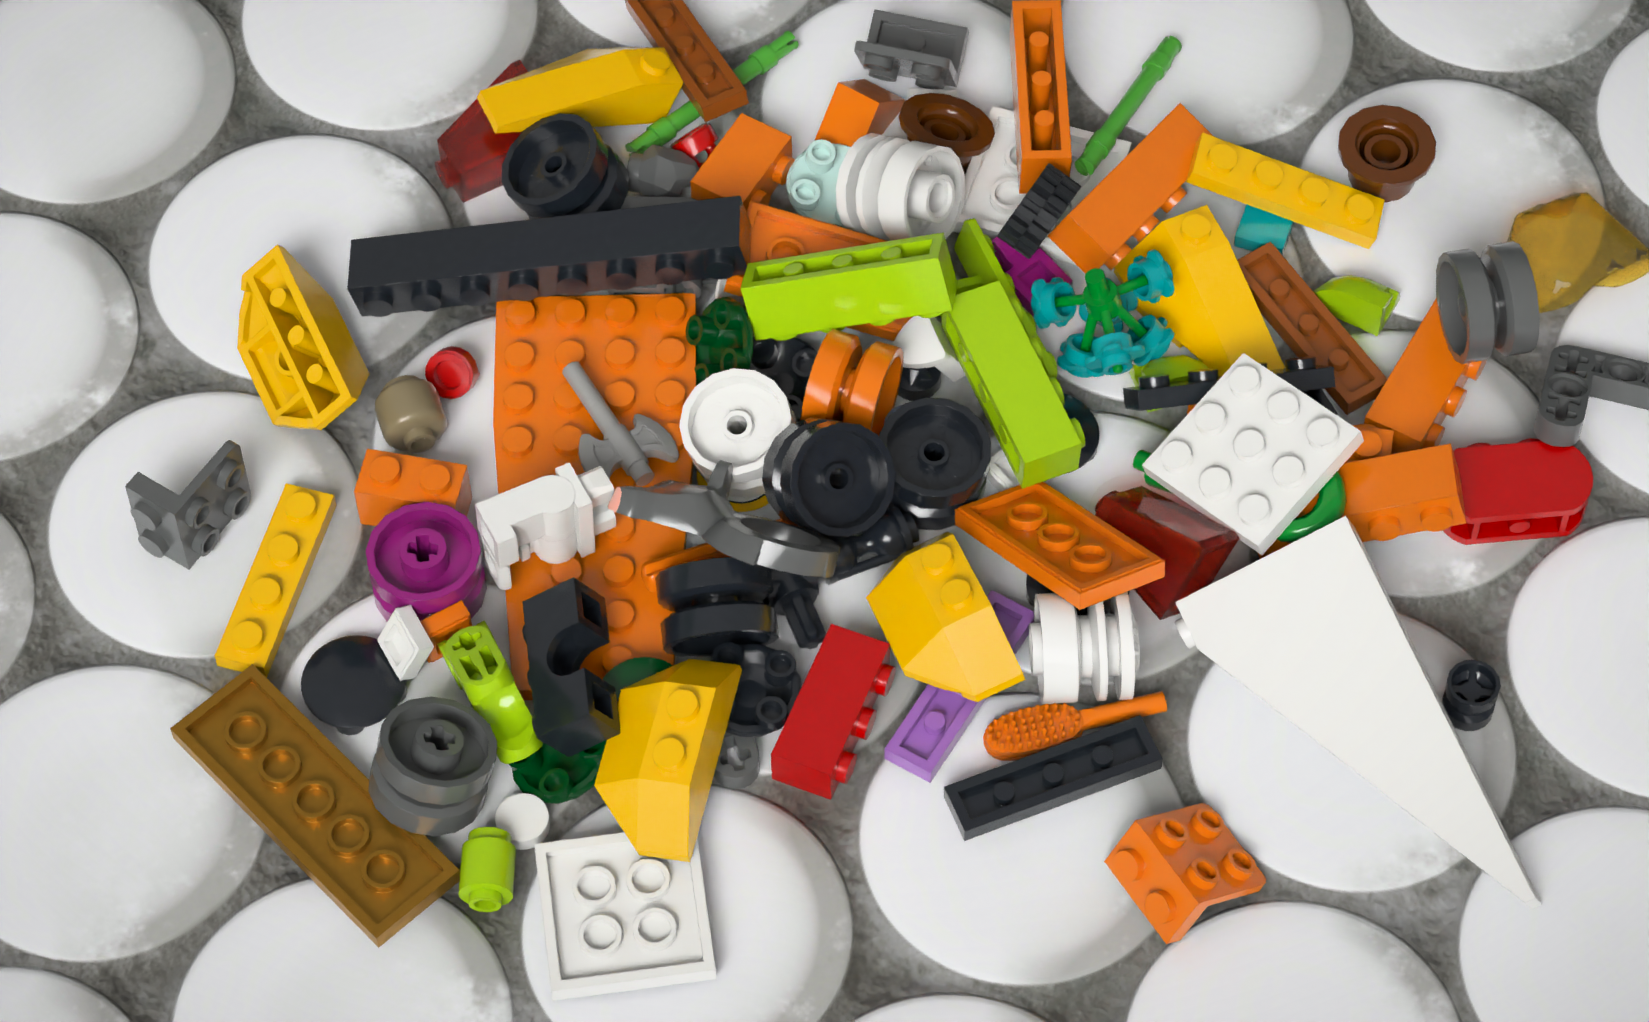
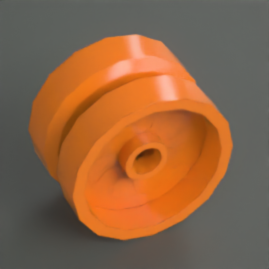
[800,329,903,436]

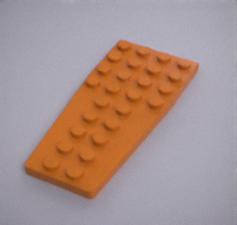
[493,293,696,701]

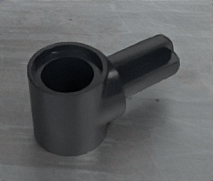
[763,568,826,650]

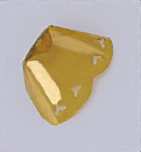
[1507,192,1649,313]

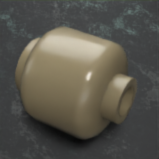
[375,375,447,453]

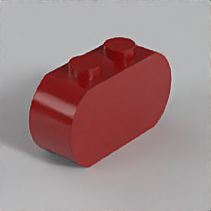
[1443,438,1593,545]

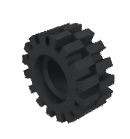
[997,163,1081,259]

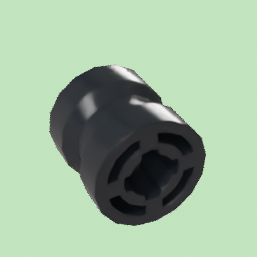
[1441,660,1501,731]

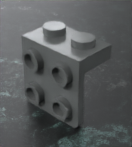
[854,9,969,89]
[125,440,251,570]

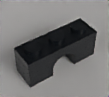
[522,577,620,757]

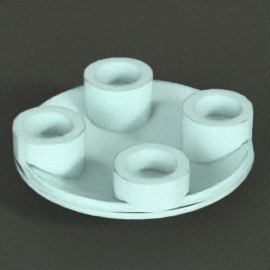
[786,139,850,229]

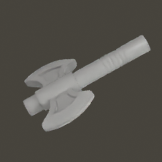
[562,361,679,486]

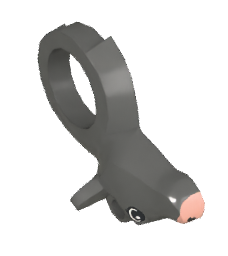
[607,460,841,578]

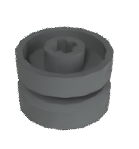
[1436,241,1540,364]
[368,696,497,836]

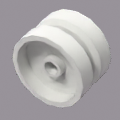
[679,368,798,498]

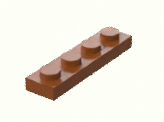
[625,0,749,123]
[1237,241,1387,415]

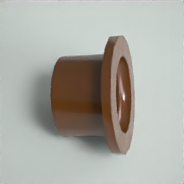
[899,93,995,174]
[1338,105,1436,202]

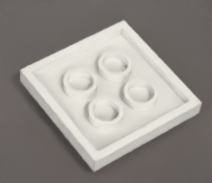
[953,106,1132,265]
[1142,353,1364,555]
[534,832,717,1001]

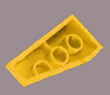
[477,47,684,133]
[1114,205,1285,376]

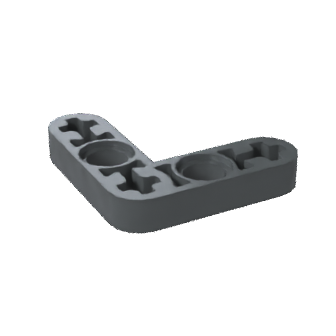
[1533,345,1649,447]

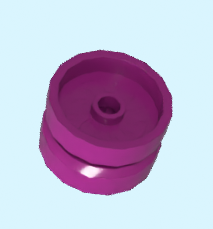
[366,502,487,622]

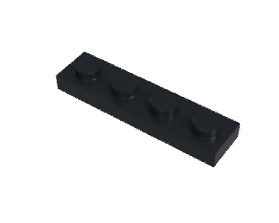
[1123,357,1336,411]
[944,715,1163,841]

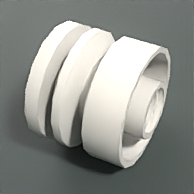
[836,133,965,240]
[1029,591,1140,704]

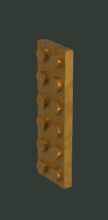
[170,664,460,948]

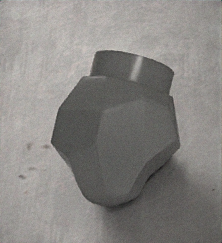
[627,145,699,197]

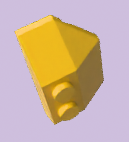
[237,244,370,430]
[866,531,1025,702]
[594,659,742,862]

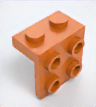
[1104,803,1266,944]

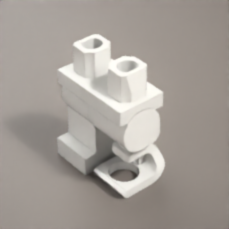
[475,463,616,590]

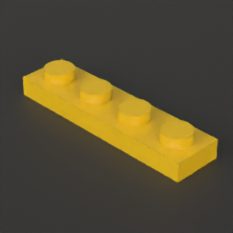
[1186,132,1385,249]
[215,483,337,678]

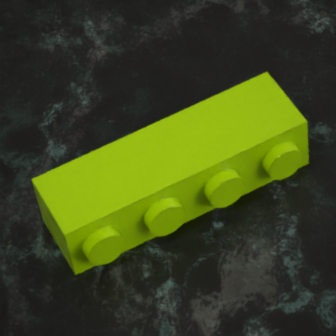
[740,232,958,341]
[941,280,1085,489]

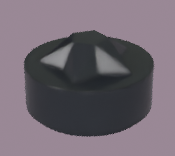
[898,366,941,401]

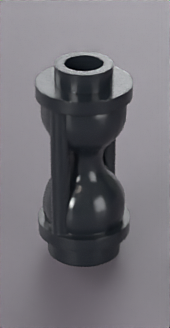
[816,506,919,585]

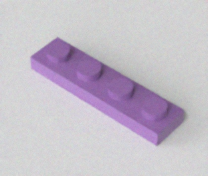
[884,590,1034,783]

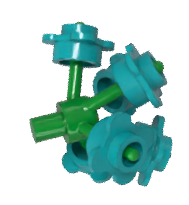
[1031,249,1175,378]

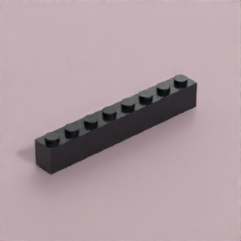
[347,196,751,317]

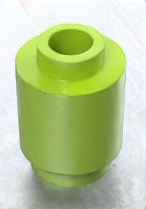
[458,827,516,912]

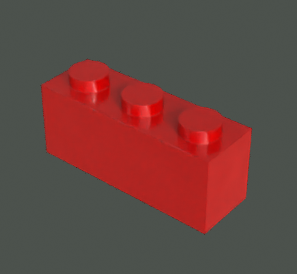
[771,624,896,800]

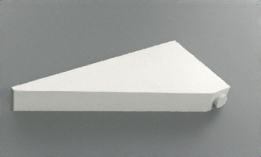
[1175,516,1542,909]

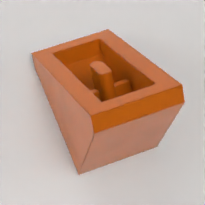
[814,79,905,147]

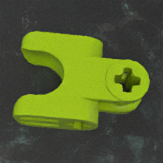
[437,620,543,764]

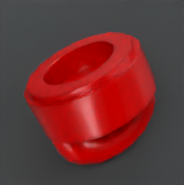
[670,122,719,169]
[425,346,480,399]

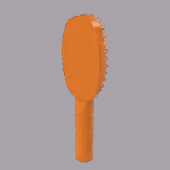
[983,691,1167,761]

